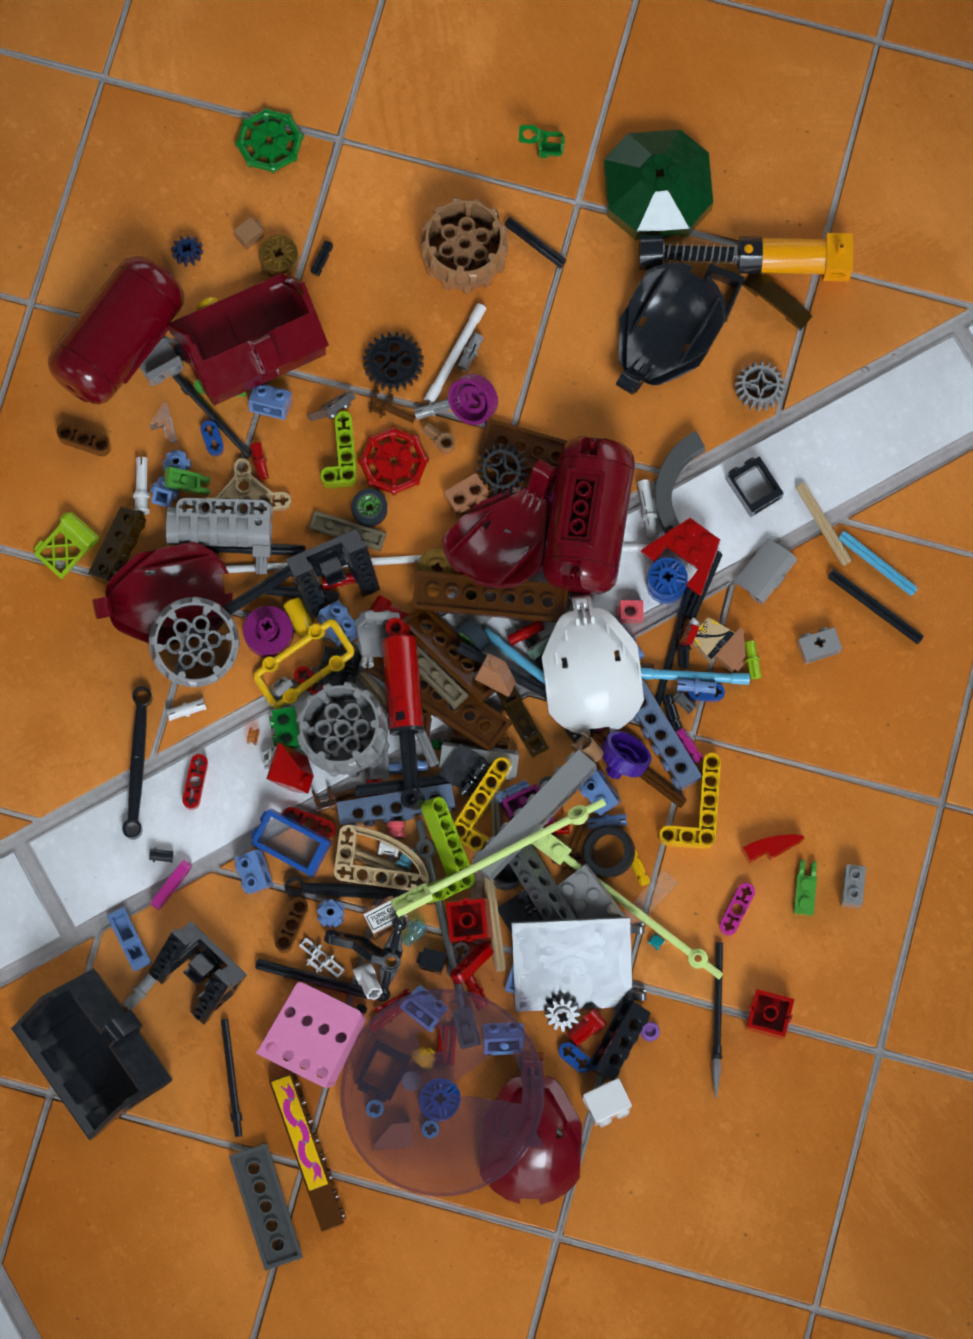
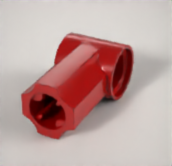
[369,595,409,629]
[567,1009,608,1047]

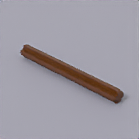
[591,731,687,808]

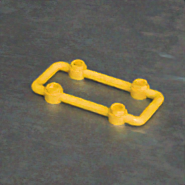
[253,619,354,709]

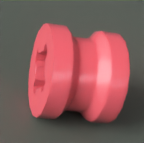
[386,821,406,840]

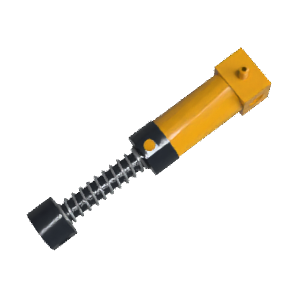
[639,233,853,282]

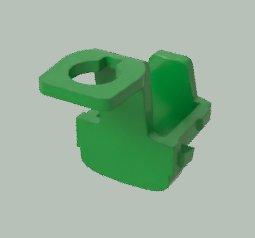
[519,125,565,159]

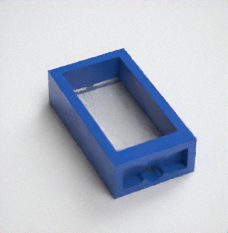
[251,808,333,877]

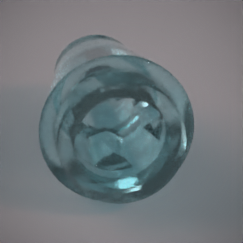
[402,918,428,948]

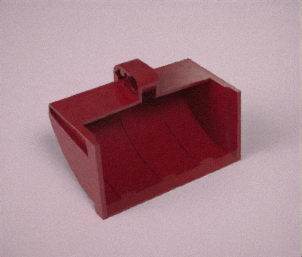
[167,272,329,406]

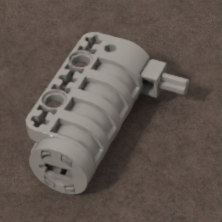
[166,498,273,574]

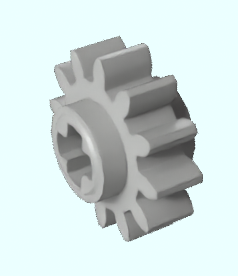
[545,996,580,1032]

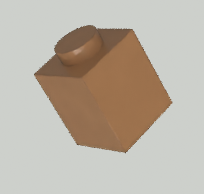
[234,217,264,250]

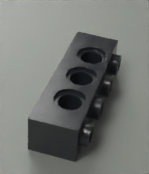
[587,999,651,1081]

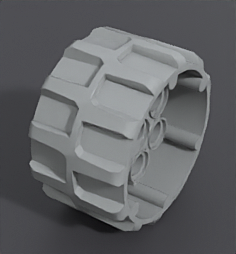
[149,597,240,687]
[296,682,390,778]

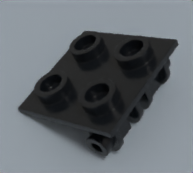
[317,646,361,686]
[439,744,491,796]
[498,890,544,934]

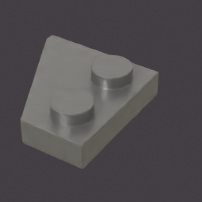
[307,391,356,421]

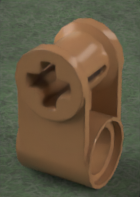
[570,732,604,763]

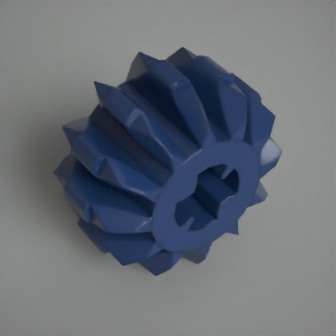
[171,234,203,267]

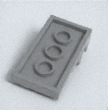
[558,864,626,919]

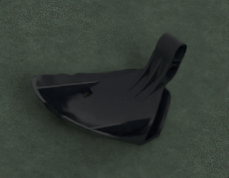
[616,263,727,395]

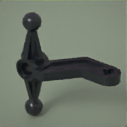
[324,916,407,1002]

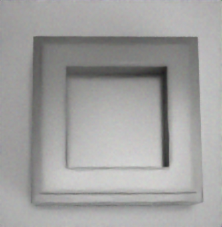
[269,676,293,697]

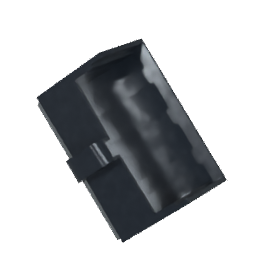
[11,968,173,1141]

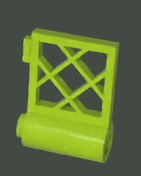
[34,512,100,579]

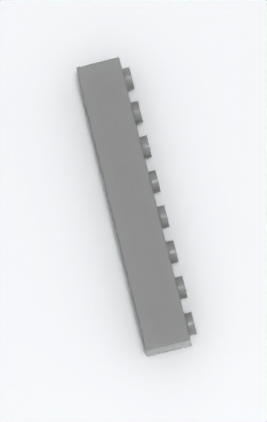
[472,750,597,881]

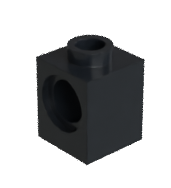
[416,947,447,975]

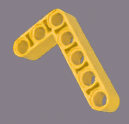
[658,753,721,849]
[454,757,512,852]

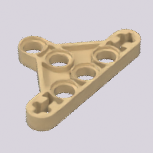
[202,458,292,514]

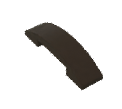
[742,274,812,331]
[496,686,549,758]

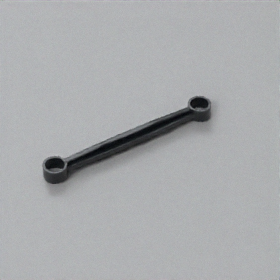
[122,686,153,840]
[285,877,435,905]

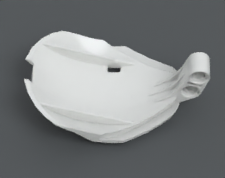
[542,594,644,736]

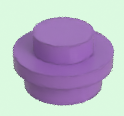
[640,1022,660,1041]

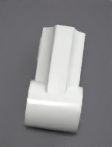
[352,962,383,1000]

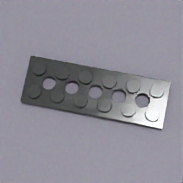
[229,1143,303,1271]

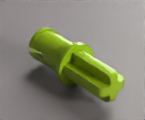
[745,641,761,680]

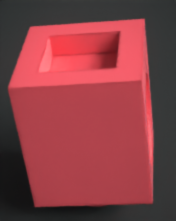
[616,600,644,623]

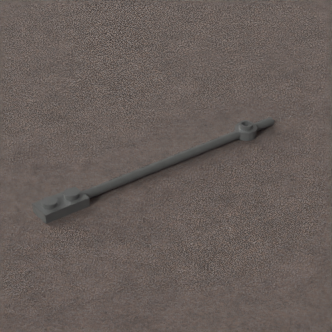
[415,820,483,1050]

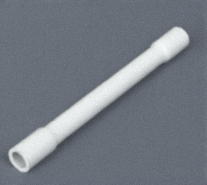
[424,303,487,403]

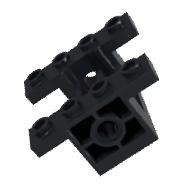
[286,529,380,619]
[148,921,247,1025]

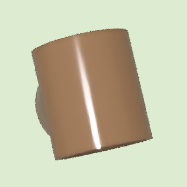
[422,423,455,454]

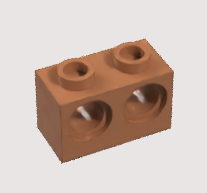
[444,473,488,515]

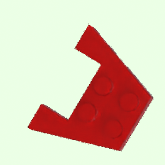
[641,518,721,596]

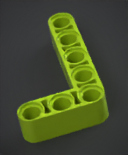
[421,797,475,903]

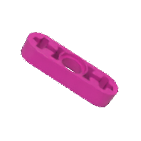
[150,860,192,911]
[719,883,755,936]

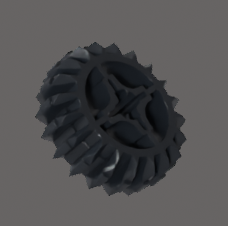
[477,442,528,494]

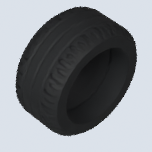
[582,825,635,877]

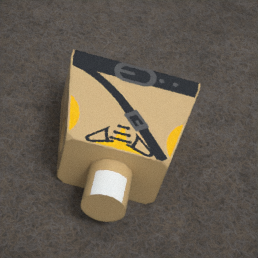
[687,617,735,664]

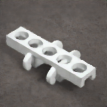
[299,938,345,978]

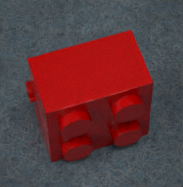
[446,898,493,943]
[745,989,795,1040]

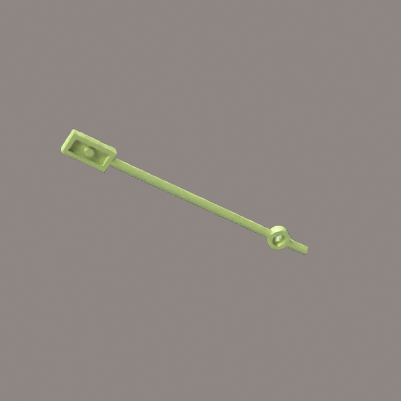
[390,798,606,917]
[531,827,724,979]

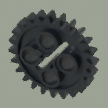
[363,332,424,392]

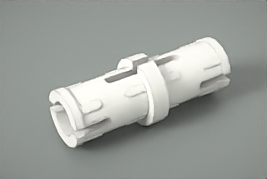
[166,698,207,721]

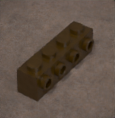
[88,506,147,584]

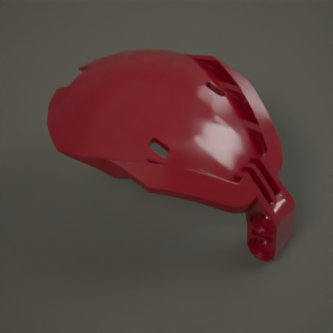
[442,459,557,588]
[92,542,233,645]
[481,1052,582,1204]

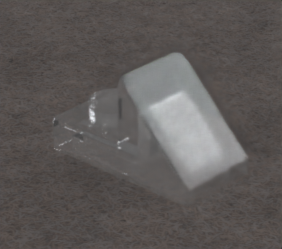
[150,401,178,443]

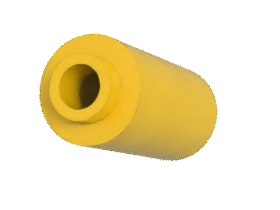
[283,598,313,639]

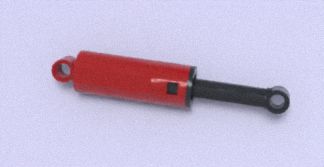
[382,618,425,810]

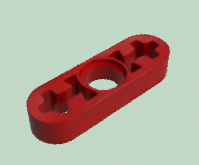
[182,754,208,810]
[282,807,336,839]
[450,942,494,985]

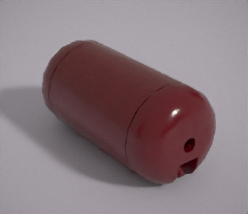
[48,256,184,405]
[543,436,635,595]

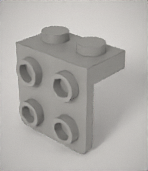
[140,338,184,387]
[355,610,400,657]

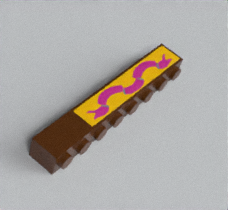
[269,1073,347,1232]

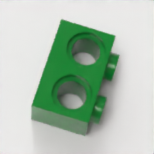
[269,706,302,749]

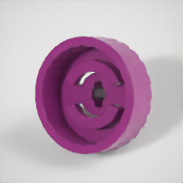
[448,374,498,425]
[243,606,293,658]

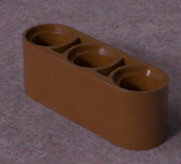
[57,423,111,456]
[275,897,309,953]

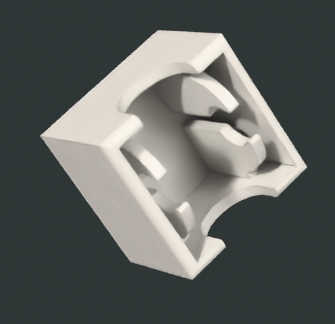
[582,1078,632,1128]

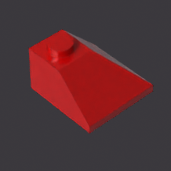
[266,743,314,794]

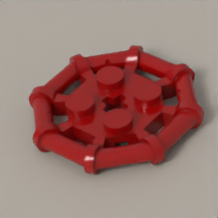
[358,426,429,496]

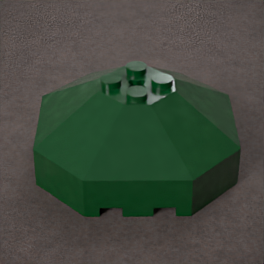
[603,130,713,240]

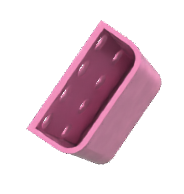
[256,982,366,1088]

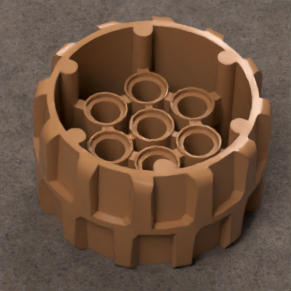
[421,198,508,294]

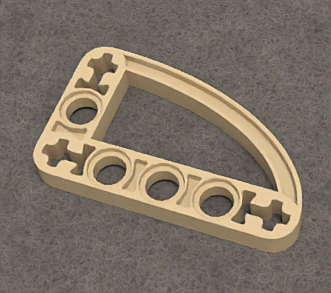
[334,825,429,891]

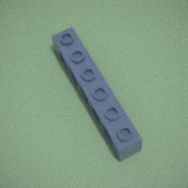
[633,678,702,791]
[337,783,455,830]

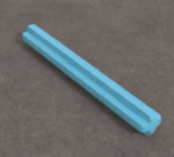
[839,531,918,596]

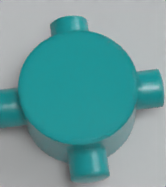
[648,933,665,950]

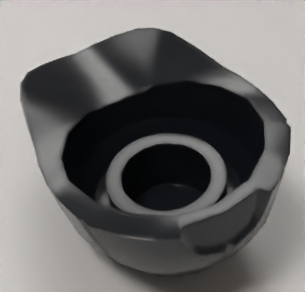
[493,864,520,891]

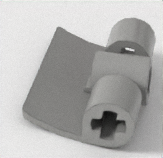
[734,539,797,604]

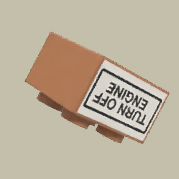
[363,896,409,940]

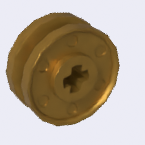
[259,235,299,276]
[417,548,457,589]

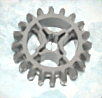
[735,361,786,412]

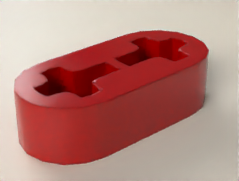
[294,666,324,696]

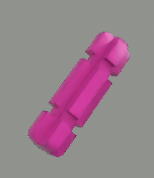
[676,728,703,764]

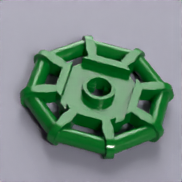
[235,107,304,173]

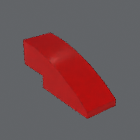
[741,834,804,864]

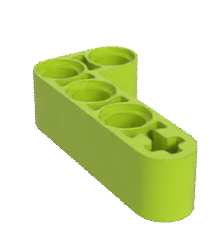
[320,411,357,488]

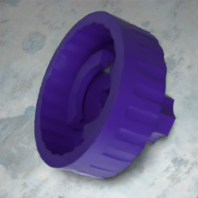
[600,731,652,779]

